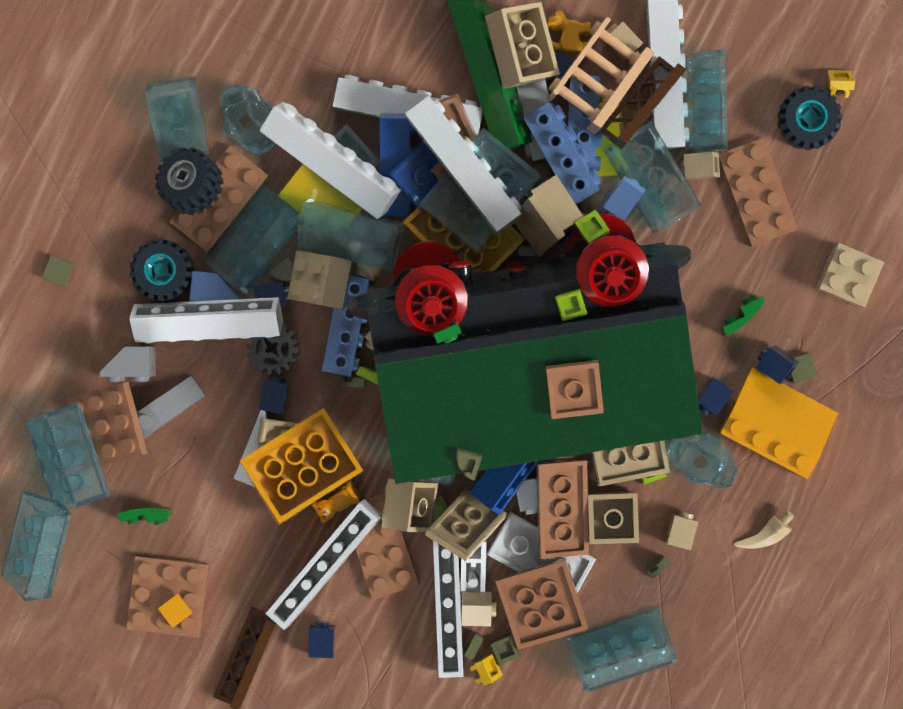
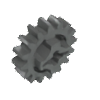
[246,325,300,376]

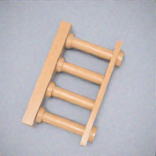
[547,17,654,134]

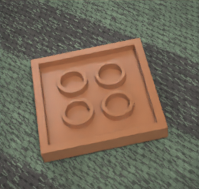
[65,382,147,470]
[126,555,209,638]
[495,558,588,650]

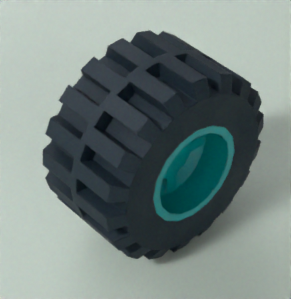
[777,86,842,150]
[130,239,194,302]

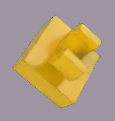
[827,70,855,98]
[470,653,503,686]

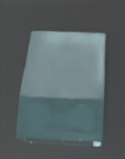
[145,77,209,163]

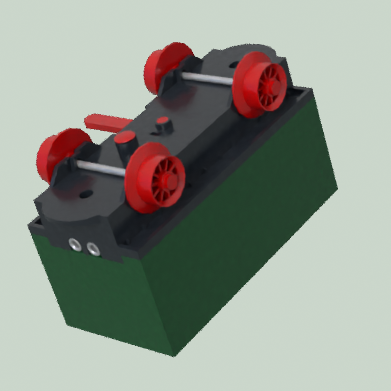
[347,213,703,484]

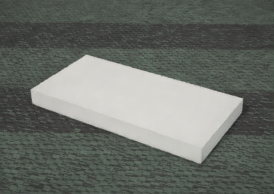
[487,511,596,593]

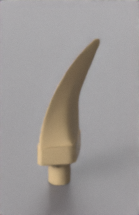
[734,510,794,549]

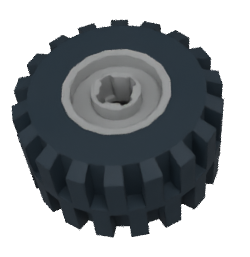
[155,147,224,215]

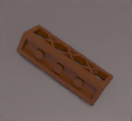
[598,56,686,150]
[213,607,276,709]

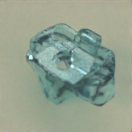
[220,85,275,156]
[667,432,738,488]

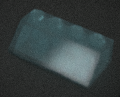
[687,49,728,153]
[603,121,702,233]
[204,185,307,295]
[298,199,404,272]
[25,403,110,514]
[2,491,72,601]
[566,607,678,693]

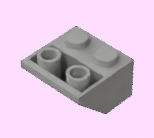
[100,346,156,382]

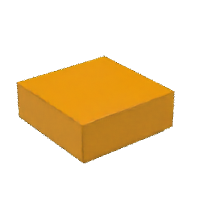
[158,593,193,628]

